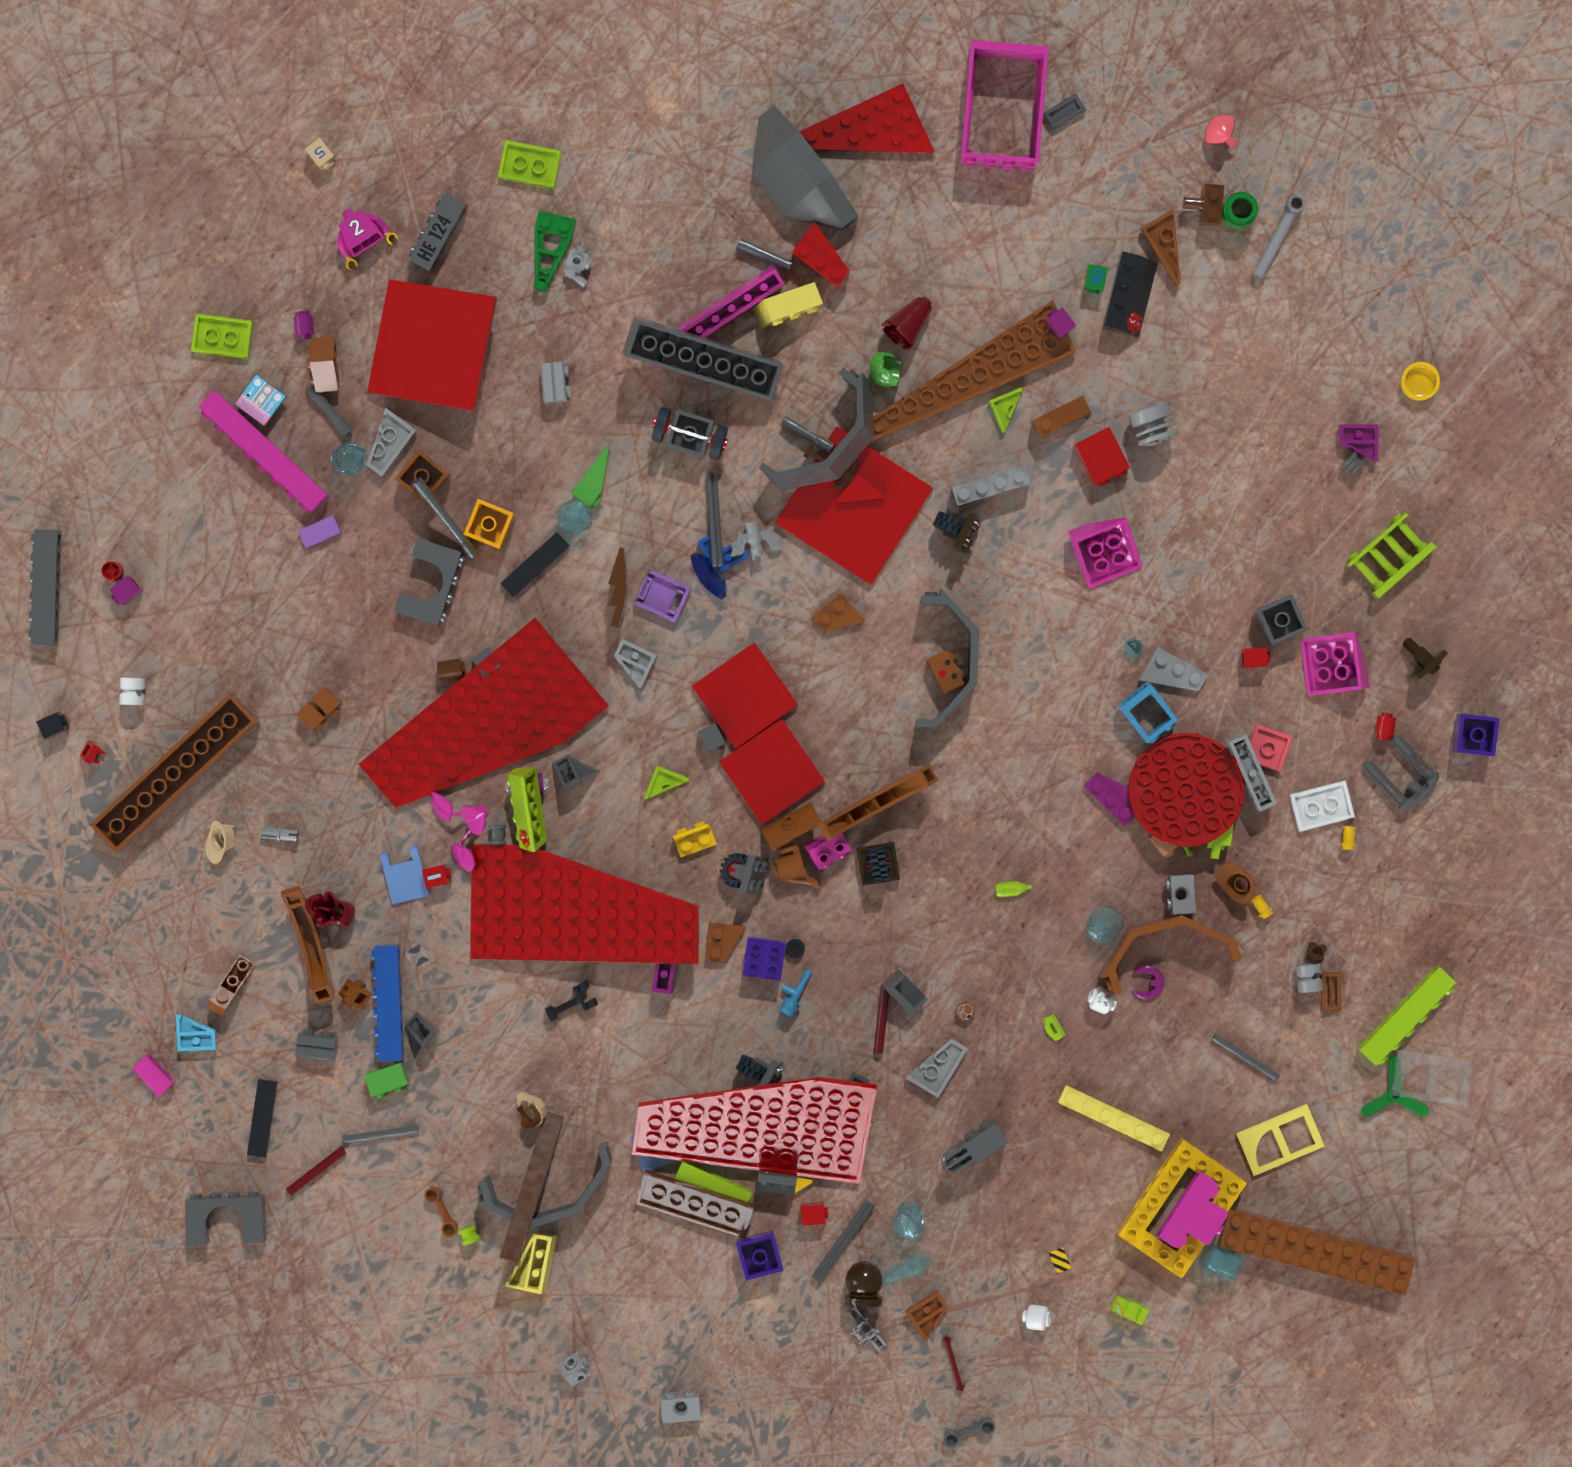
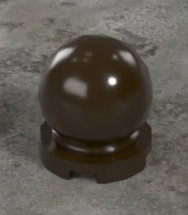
[844,1261,883,1307]

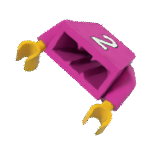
[337,209,398,270]

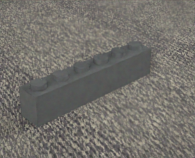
[28,529,62,646]

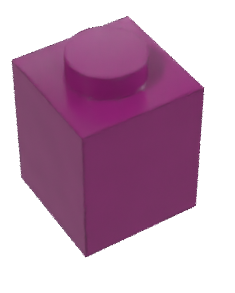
[1046,307,1076,339]
[110,575,143,605]

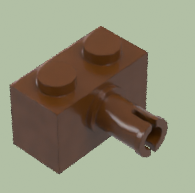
[1182,184,1224,227]

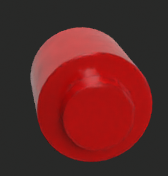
[1375,712,1397,741]

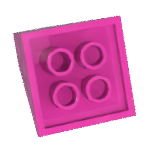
[1067,517,1143,589]
[1300,632,1370,696]

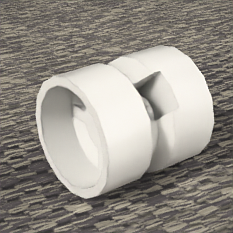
[119,678,146,705]

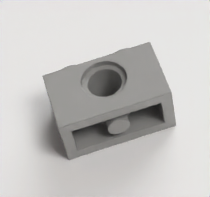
[1166,874,1196,915]
[661,1391,702,1423]

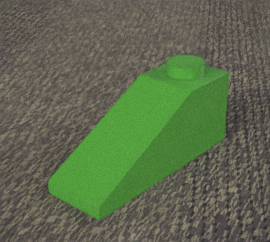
[571,447,610,508]

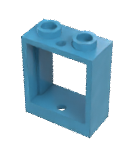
[1117,682,1178,743]

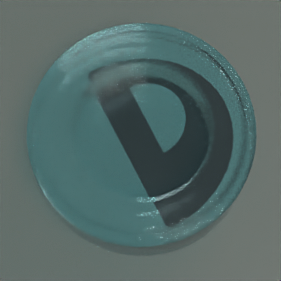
[1124,638,1143,658]

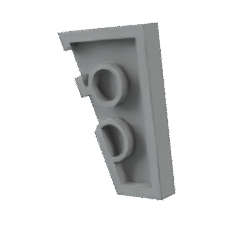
[367,408,417,477]

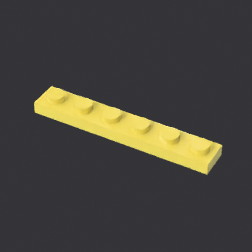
[1058,1085,1170,1151]

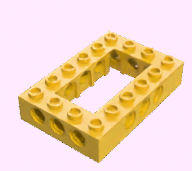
[1116,1137,1247,1278]

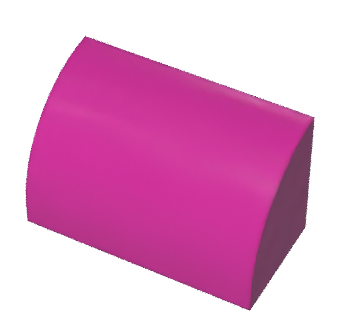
[133,1054,176,1097]

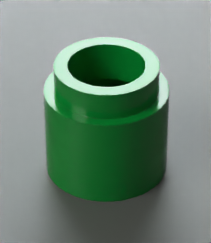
[1222,192,1258,230]

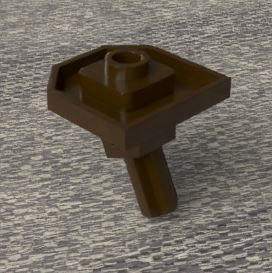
[1402,638,1448,681]

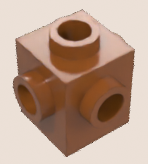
[338,978,372,1010]

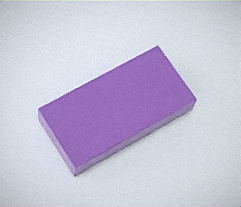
[298,515,341,549]

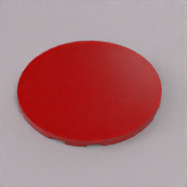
[1129,733,1245,847]

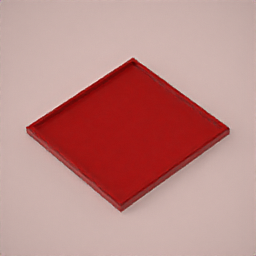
[367,279,497,411]
[775,426,933,585]

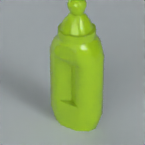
[995,881,1032,897]

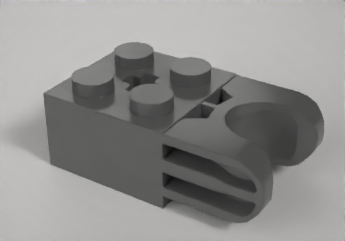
[943,1119,1009,1173]

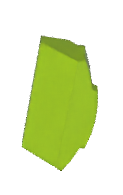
[1043,1014,1065,1041]

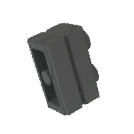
[295,1029,338,1061]

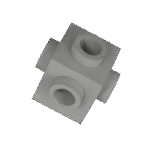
[558,1352,592,1387]

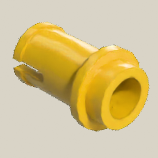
[1340,826,1356,850]
[1251,894,1273,919]

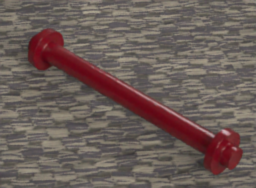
[942,1335,965,1391]

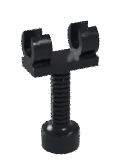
[544,981,598,1022]

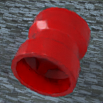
[101,561,124,581]

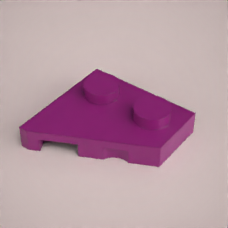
[1339,424,1378,462]

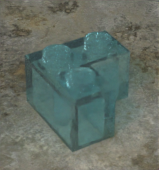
[1198,1243,1245,1282]

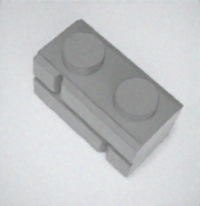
[541,362,571,403]

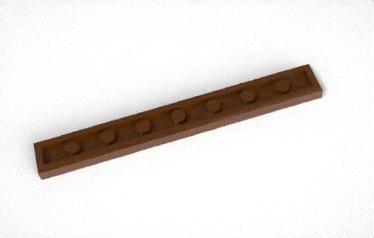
[500,1112,564,1264]

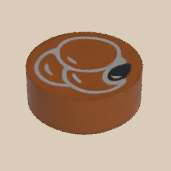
[956,1001,975,1021]

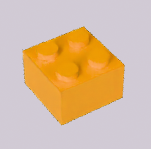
[464,499,516,550]

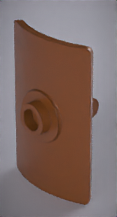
[761,802,821,850]

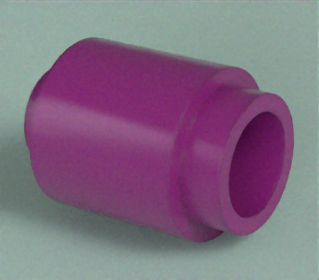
[293,311,315,340]

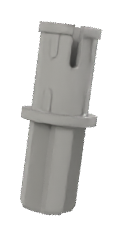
[260,827,300,842]

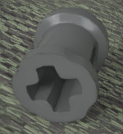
[489,825,506,844]

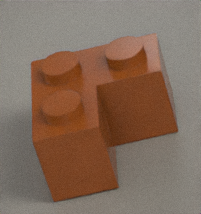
[307,336,340,392]

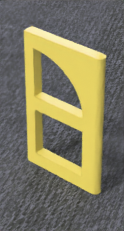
[1236,1104,1324,1176]

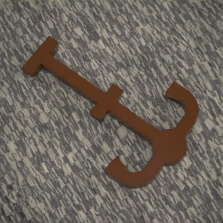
[804,445,856,490]

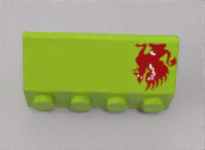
[507,767,547,852]

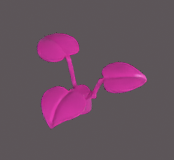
[431,792,489,872]

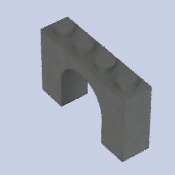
[394,538,465,626]
[185,1191,266,1246]

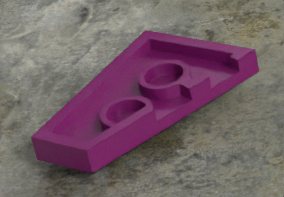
[1084,772,1135,826]

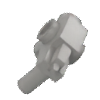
[564,245,592,287]

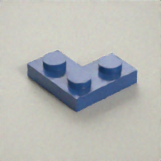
[698,535,750,575]

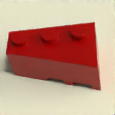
[792,221,850,289]

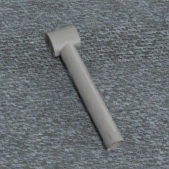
[1252,194,1306,279]

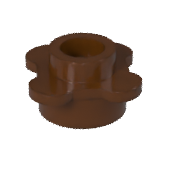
[1305,941,1327,963]

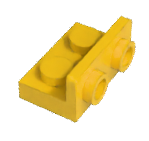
[673,821,717,857]

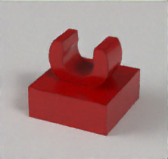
[80,740,105,764]

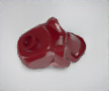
[305,891,356,928]

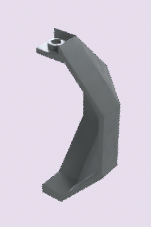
[753,106,858,230]

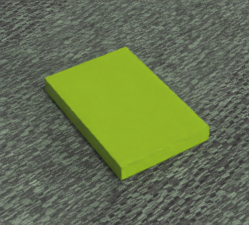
[498,140,562,190]
[191,313,254,359]

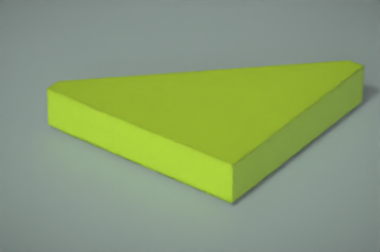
[989,387,1023,434]
[644,765,690,799]

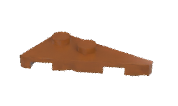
[1140,209,1181,286]

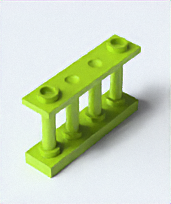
[1345,513,1436,599]

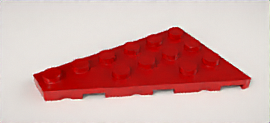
[799,83,934,154]

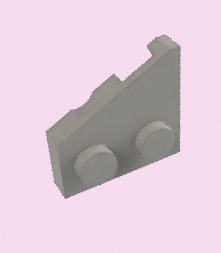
[614,639,657,688]

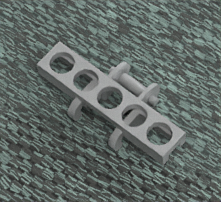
[847,1306,886,1351]

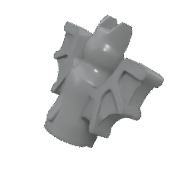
[730,522,783,561]

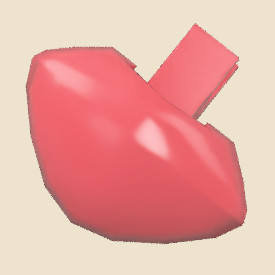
[1205,115,1237,148]

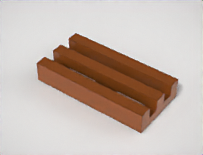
[1320,972,1341,1011]

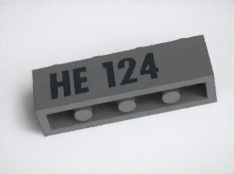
[408,193,468,273]

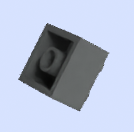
[1254,594,1308,645]

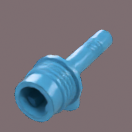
[779,969,812,1018]

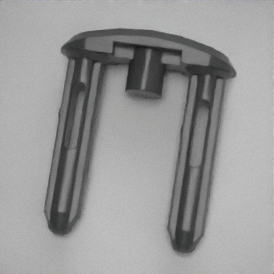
[1363,735,1439,811]

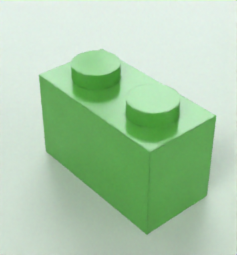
[364,1061,410,1099]

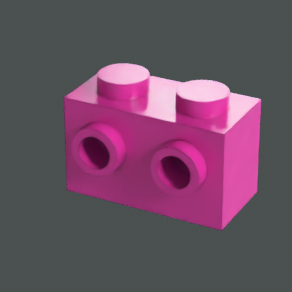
[804,834,852,870]

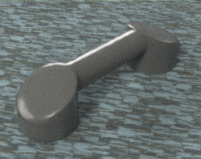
[943,1417,995,1448]

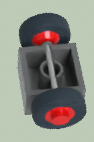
[651,407,728,460]

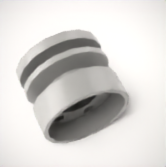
[1129,402,1178,447]

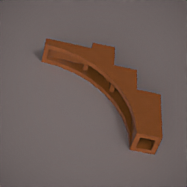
[818,764,938,841]

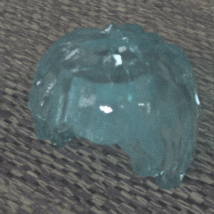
[331,443,367,477]
[555,500,592,533]
[1086,906,1124,943]
[892,1202,925,1240]

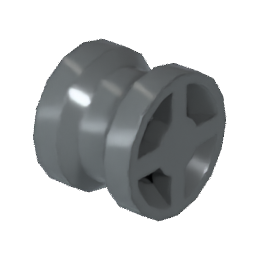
[1342,451,1366,476]

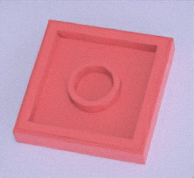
[1250,724,1293,773]

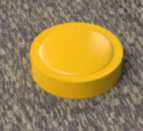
[1400,362,1440,401]

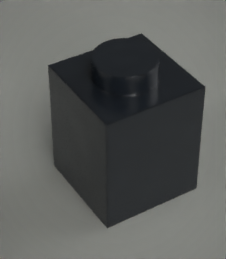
[36,712,69,739]

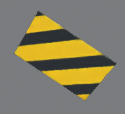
[1049,1247,1071,1274]

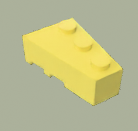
[753,282,823,330]
[505,1231,557,1294]

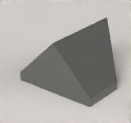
[552,754,600,790]
[404,1012,439,1059]

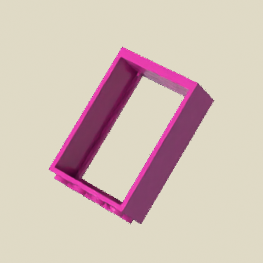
[960,40,1049,171]

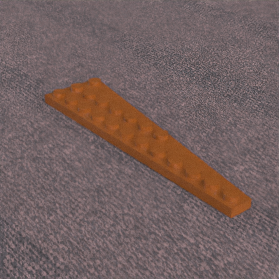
[870,300,1076,443]

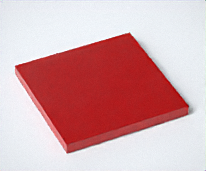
[692,642,798,749]
[719,719,825,825]

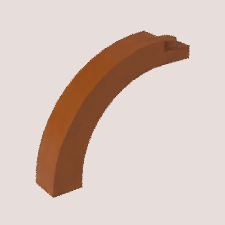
[281,886,335,1004]

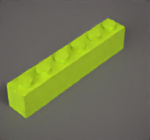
[1357,965,1456,1066]

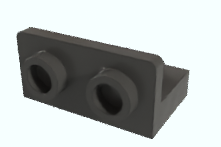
[757,1171,797,1195]

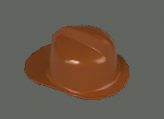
[1216,862,1256,904]

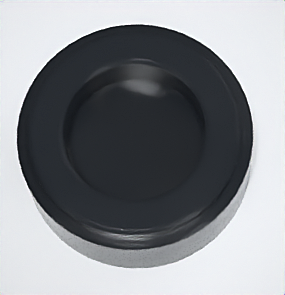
[786,939,805,958]

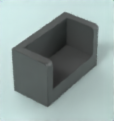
[882,969,928,1016]

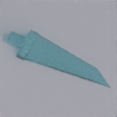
[882,1254,932,1285]

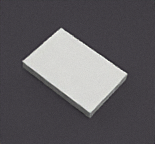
[1289,780,1355,832]

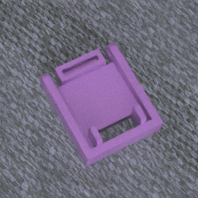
[634,569,691,623]

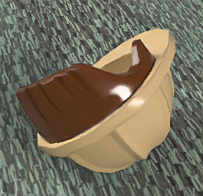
[516,1092,547,1129]

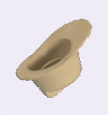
[206,821,236,864]

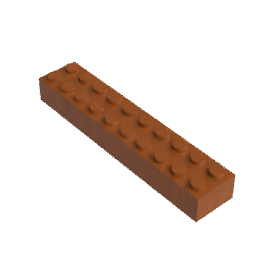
[90,693,260,853]
[1217,1207,1416,1296]

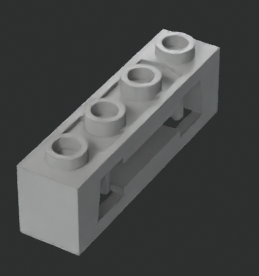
[1225,732,1277,812]

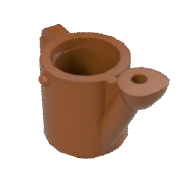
[772,843,820,889]

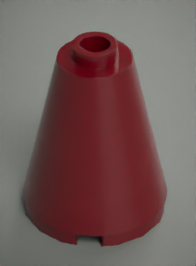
[881,297,932,350]

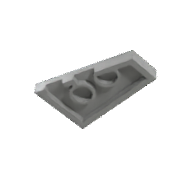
[1139,647,1208,691]
[905,1038,968,1098]

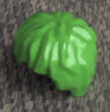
[869,352,902,387]

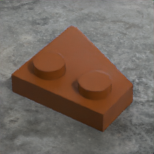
[812,593,865,632]
[705,922,746,962]
[905,1290,948,1342]

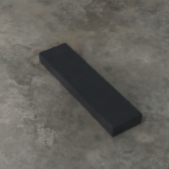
[500,532,570,598]
[247,1079,278,1158]

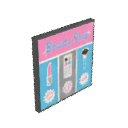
[234,373,287,427]

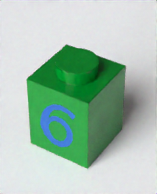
[1083,264,1108,295]

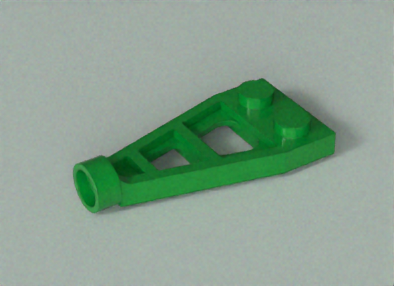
[533,211,577,292]

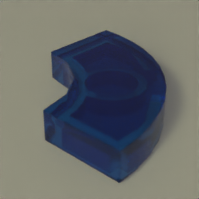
[690,553,726,599]

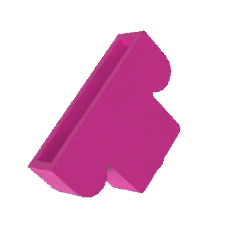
[1157,1170,1228,1248]

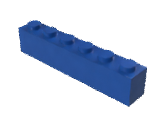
[371,944,404,1061]

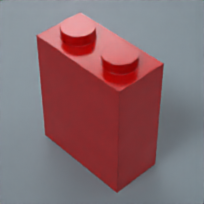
[1073,427,1130,487]

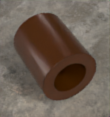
[437,658,466,681]

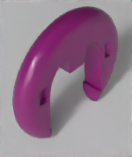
[1132,965,1164,1000]

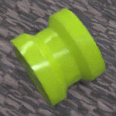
[458,1224,481,1245]

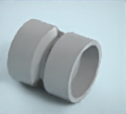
[1296,963,1323,993]

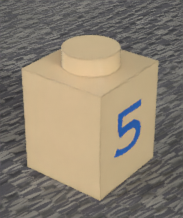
[305,138,336,171]

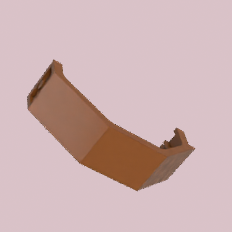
[1099,914,1241,995]

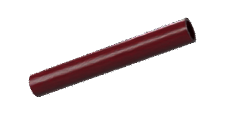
[874,983,890,1053]
[286,1146,346,1196]

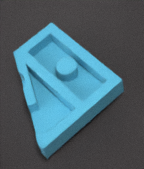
[176,1014,217,1052]

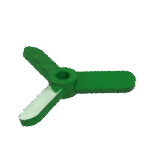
[1361,1056,1429,1117]

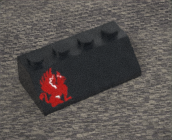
[1102,251,1158,338]

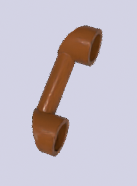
[424,1187,458,1237]

